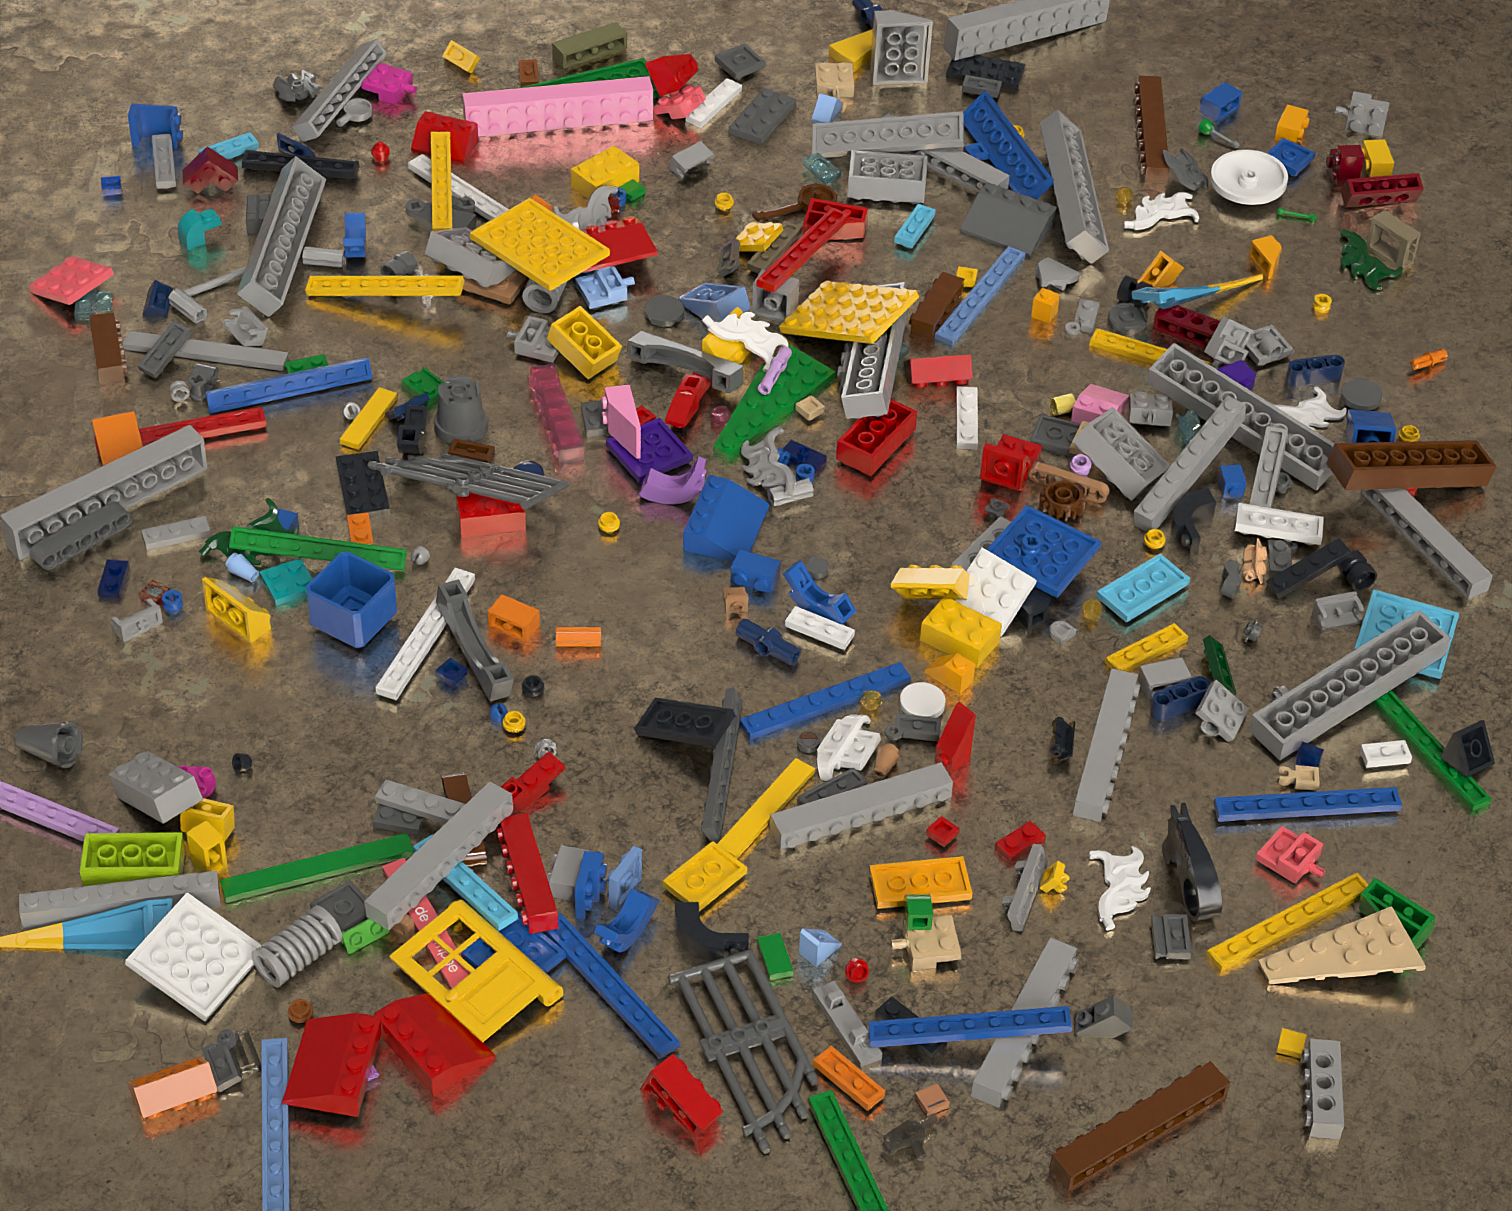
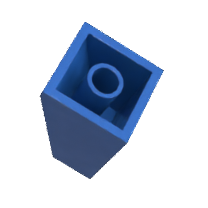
[1346,409,1396,443]

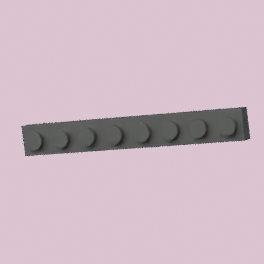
[701,687,743,843]

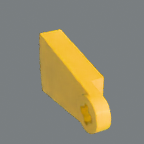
[829,29,873,72]

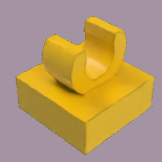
[1039,861,1070,893]

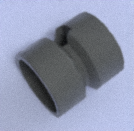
[380,251,418,276]

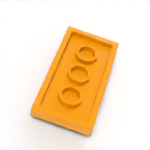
[869,856,973,909]

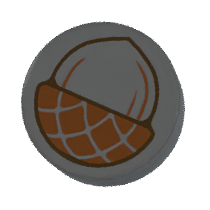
[797,730,820,753]

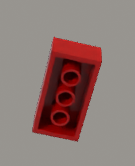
[836,399,917,476]

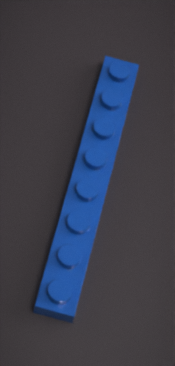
[205,357,372,414]
[740,662,911,740]
[1213,787,1402,821]
[543,914,680,1060]
[869,1006,1072,1048]

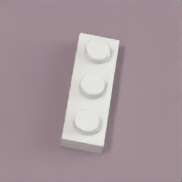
[785,606,855,650]

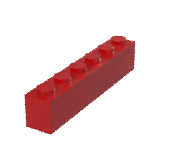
[496,813,559,934]

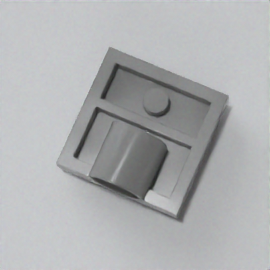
[1244,325,1294,366]
[1195,680,1249,742]

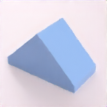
[811,93,843,123]
[799,928,842,967]

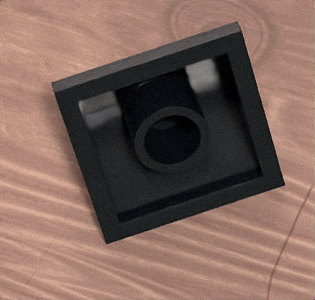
[1441,720,1495,777]

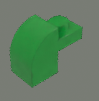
[903,894,933,930]

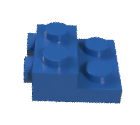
[575,851,607,920]

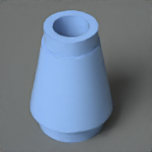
[225,553,259,582]

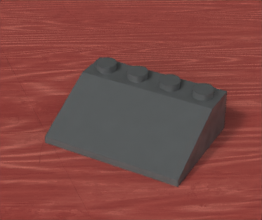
[960,182,1057,257]

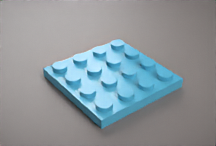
[1354,589,1460,679]

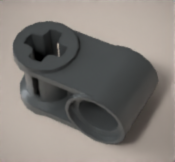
[188,363,219,401]

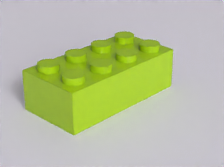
[80,832,185,886]

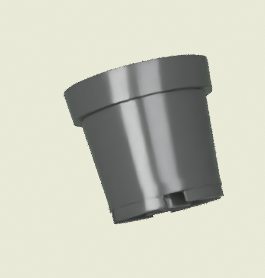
[434,375,488,444]

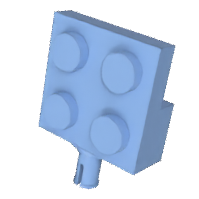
[576,266,634,309]

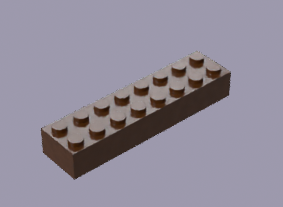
[1326,440,1497,490]

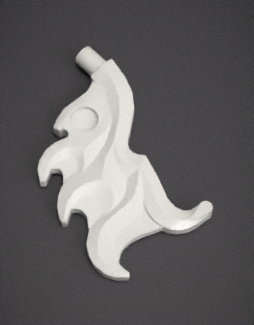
[1124,192,1199,230]
[702,312,788,372]
[1274,387,1347,430]
[1089,846,1151,931]

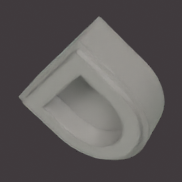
[1049,621,1077,645]

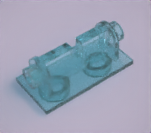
[1176,410,1202,446]

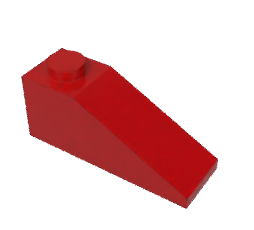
[934,701,976,774]

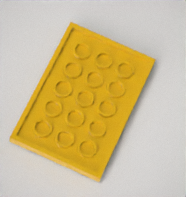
[470,198,610,291]
[779,281,919,344]

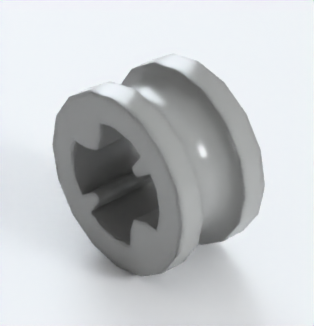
[169,381,190,402]

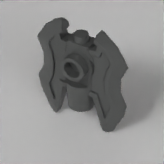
[273,70,321,102]
[1163,148,1209,191]

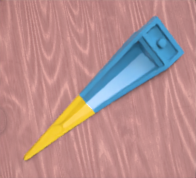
[1132,274,1263,309]
[0,898,173,951]

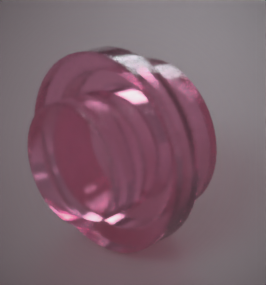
[711,406,731,425]

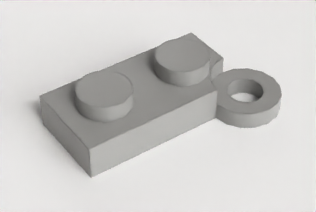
[1065,299,1100,335]

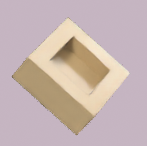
[795,395,825,421]

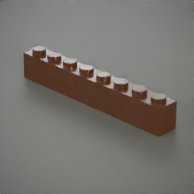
[1134,76,1170,183]
[1049,1061,1230,1191]

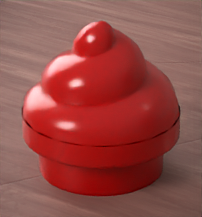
[371,141,390,161]
[845,958,869,983]

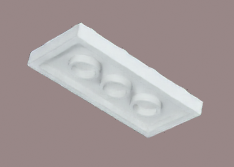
[1235,503,1324,545]

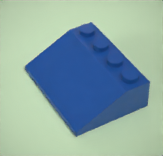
[683,475,769,562]

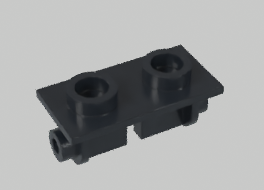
[1050,717,1075,765]

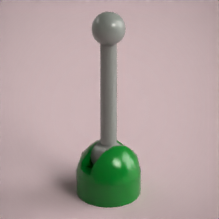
[1198,118,1239,149]

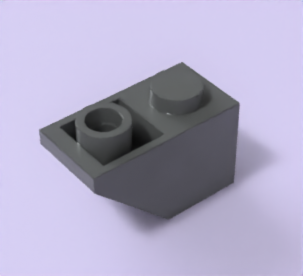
[1075,995,1133,1038]

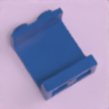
[128,103,183,149]

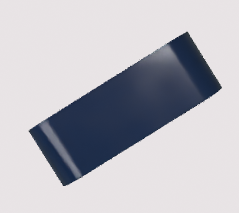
[1285,355,1345,387]
[1150,676,1211,721]

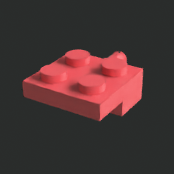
[653,85,706,119]
[1255,826,1326,884]

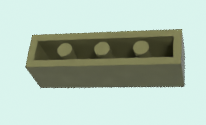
[552,22,627,69]

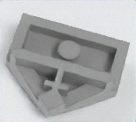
[1035,257,1081,290]

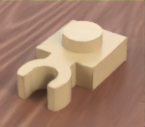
[1278,765,1320,791]

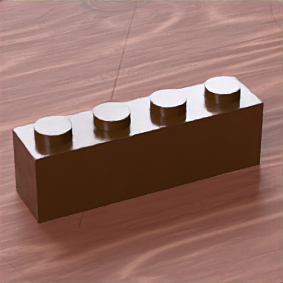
[909,272,964,341]
[89,312,128,384]

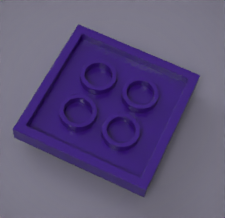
[606,418,693,483]

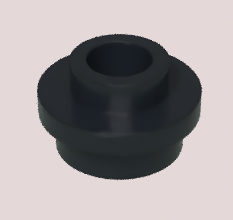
[522,675,544,696]

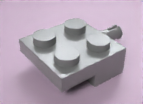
[1335,91,1390,137]
[507,316,559,363]
[1204,316,1254,369]
[1129,391,1173,427]

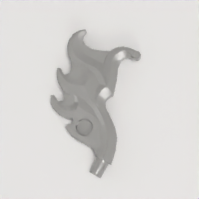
[552,185,618,230]
[741,426,796,495]

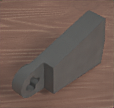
[406,199,476,233]

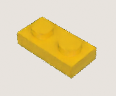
[443,40,480,74]

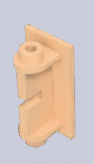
[1243,538,1267,584]

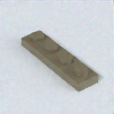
[747,220,802,274]

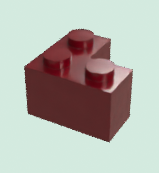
[1326,145,1365,187]
[182,146,238,194]

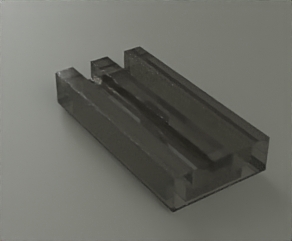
[231,1027,262,1077]

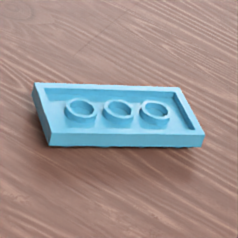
[1096,554,1190,623]

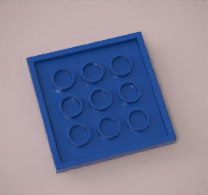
[987,505,1102,598]

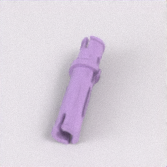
[758,346,792,395]

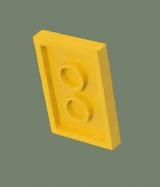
[662,841,747,911]

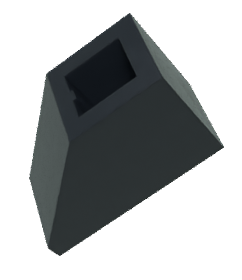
[1015,588,1052,630]

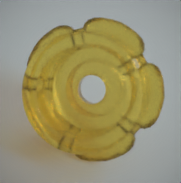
[1115,187,1134,204]
[1082,598,1102,620]
[860,691,883,710]

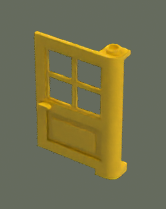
[389,900,564,1043]

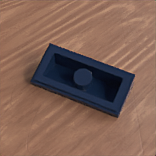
[277,132,316,157]
[142,280,173,316]

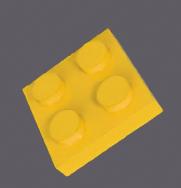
[736,222,784,251]

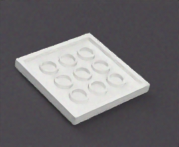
[125,893,262,1021]

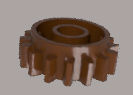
[1039,481,1086,521]

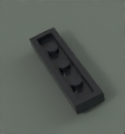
[1266,538,1352,600]

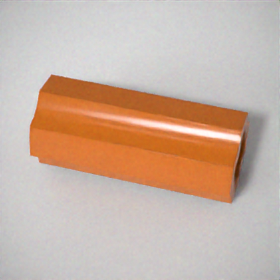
[556,627,601,647]

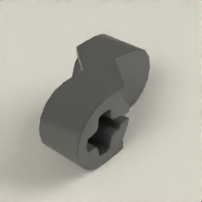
[452,195,475,214]
[1221,560,1242,599]

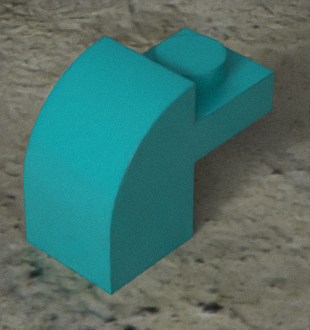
[177,208,222,250]

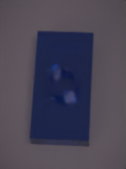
[783,440,827,473]

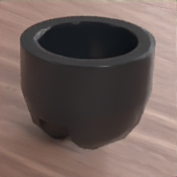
[232,753,252,772]

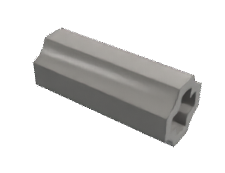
[302,247,345,268]
[168,288,208,324]
[767,478,814,507]

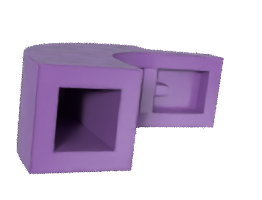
[639,456,707,504]

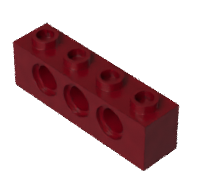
[1340,173,1424,207]
[1152,305,1220,349]

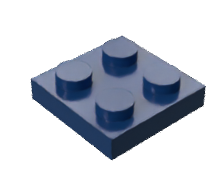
[1267,138,1316,176]

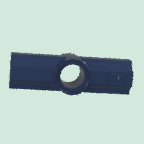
[852,0,883,28]
[735,618,801,666]

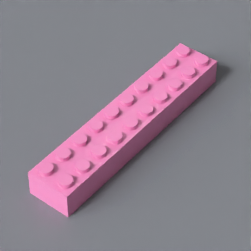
[462,76,653,137]

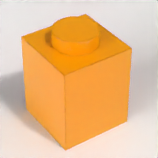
[1031,288,1060,323]

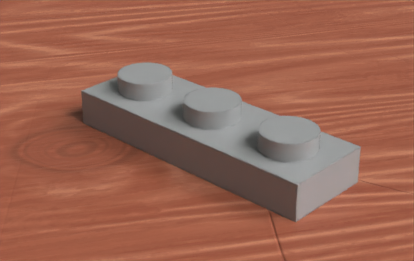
[141,516,211,551]

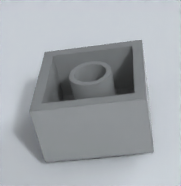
[752,269,800,323]

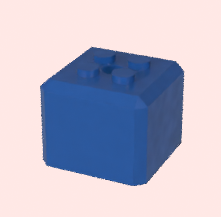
[306,552,397,648]

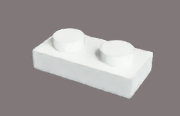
[1360,740,1412,768]

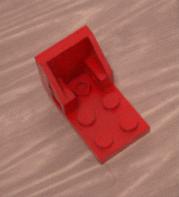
[980,434,1042,491]

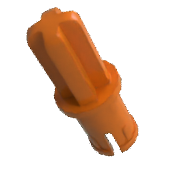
[1410,349,1448,370]

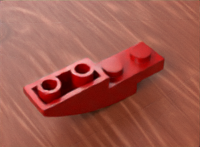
[665,372,712,428]
[501,751,566,816]

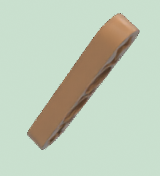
[1029,462,1110,503]

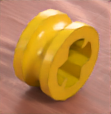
[1313,294,1332,312]

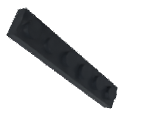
[242,150,360,179]

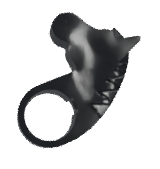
[1162,802,1222,921]

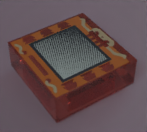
[139,580,170,605]

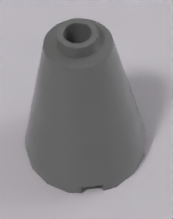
[15,721,83,768]

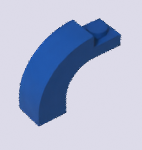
[343,213,366,258]
[783,561,856,624]
[594,889,660,952]

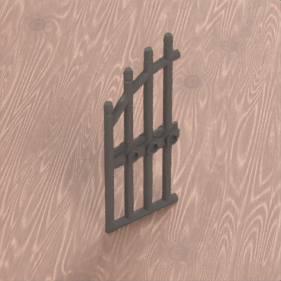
[368,454,570,509]
[667,949,818,1154]

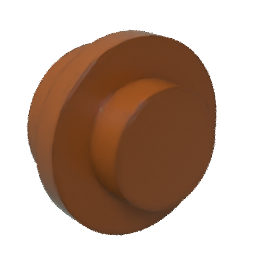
[288,999,313,1023]

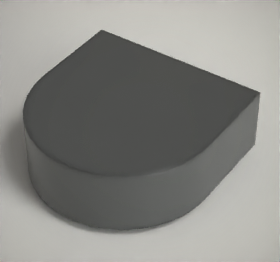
[805,555,828,579]

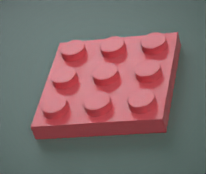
[28,256,114,305]

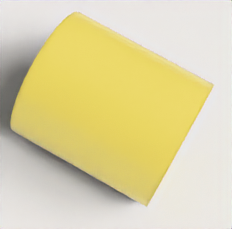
[1050,394,1076,416]

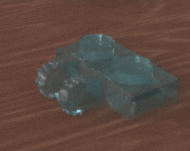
[74,287,113,320]

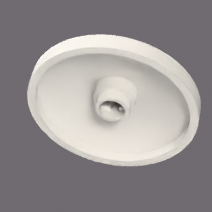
[1211,150,1288,205]

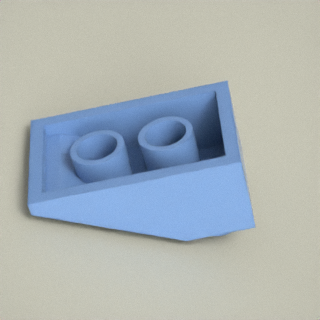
[677,282,751,322]

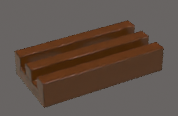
[448,438,495,463]

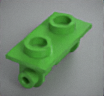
[340,919,390,955]

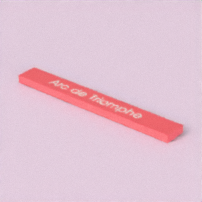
[382,858,470,990]

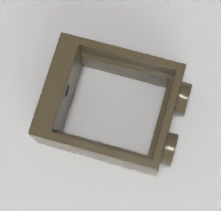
[1366,210,1421,270]

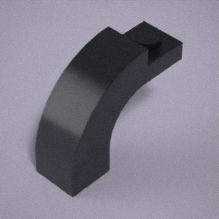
[397,405,428,454]
[1171,488,1217,554]
[674,902,749,962]

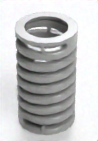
[522,278,568,313]
[252,905,342,988]

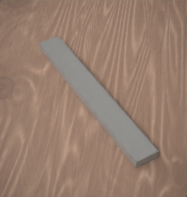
[123,331,289,371]

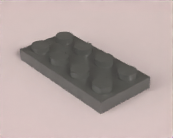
[728,88,797,145]

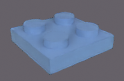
[607,846,642,912]

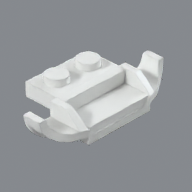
[817,714,881,781]

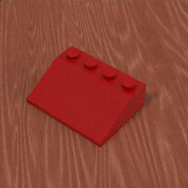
[581,216,658,273]
[374,993,495,1097]
[282,1013,382,1117]

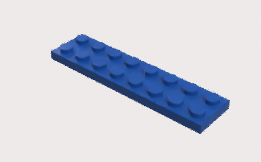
[963,90,1054,200]

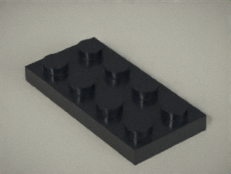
[946,55,1026,91]
[335,451,390,518]
[634,697,736,747]

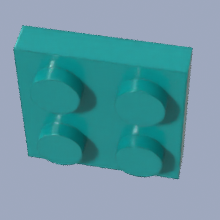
[259,558,313,606]

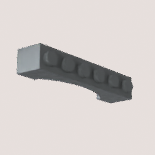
[627,331,744,394]
[436,579,514,701]

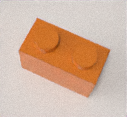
[488,594,540,642]

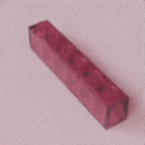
[527,363,584,465]

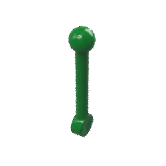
[1277,208,1317,222]

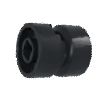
[1117,275,1153,309]
[1337,550,1378,591]

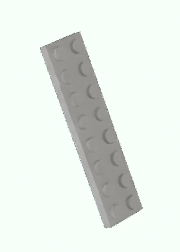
[812,111,964,158]

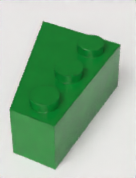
[1359,878,1436,950]

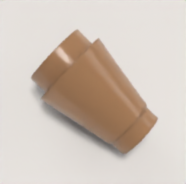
[872,743,900,779]

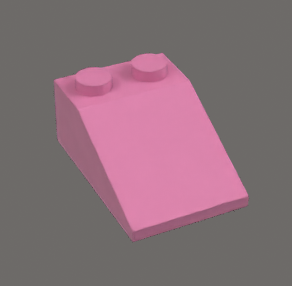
[1071,384,1130,424]
[601,385,641,459]

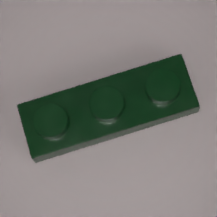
[1202,635,1237,696]

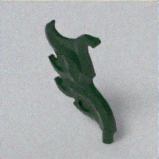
[1340,229,1403,290]
[199,498,298,565]

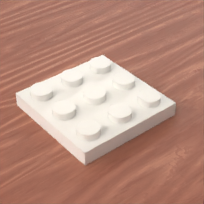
[955,547,1037,637]

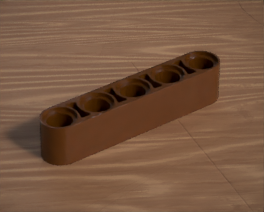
[442,772,487,867]

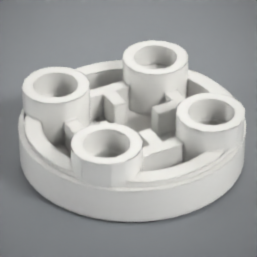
[899,682,945,718]

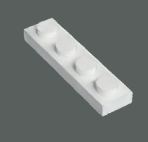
[686,78,742,128]
[956,386,978,450]

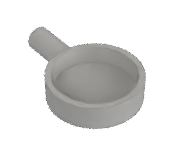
[336,98,372,127]

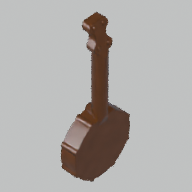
[752,183,838,222]

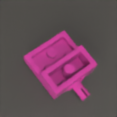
[362,63,417,105]

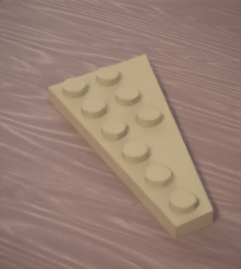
[1258,906,1426,984]

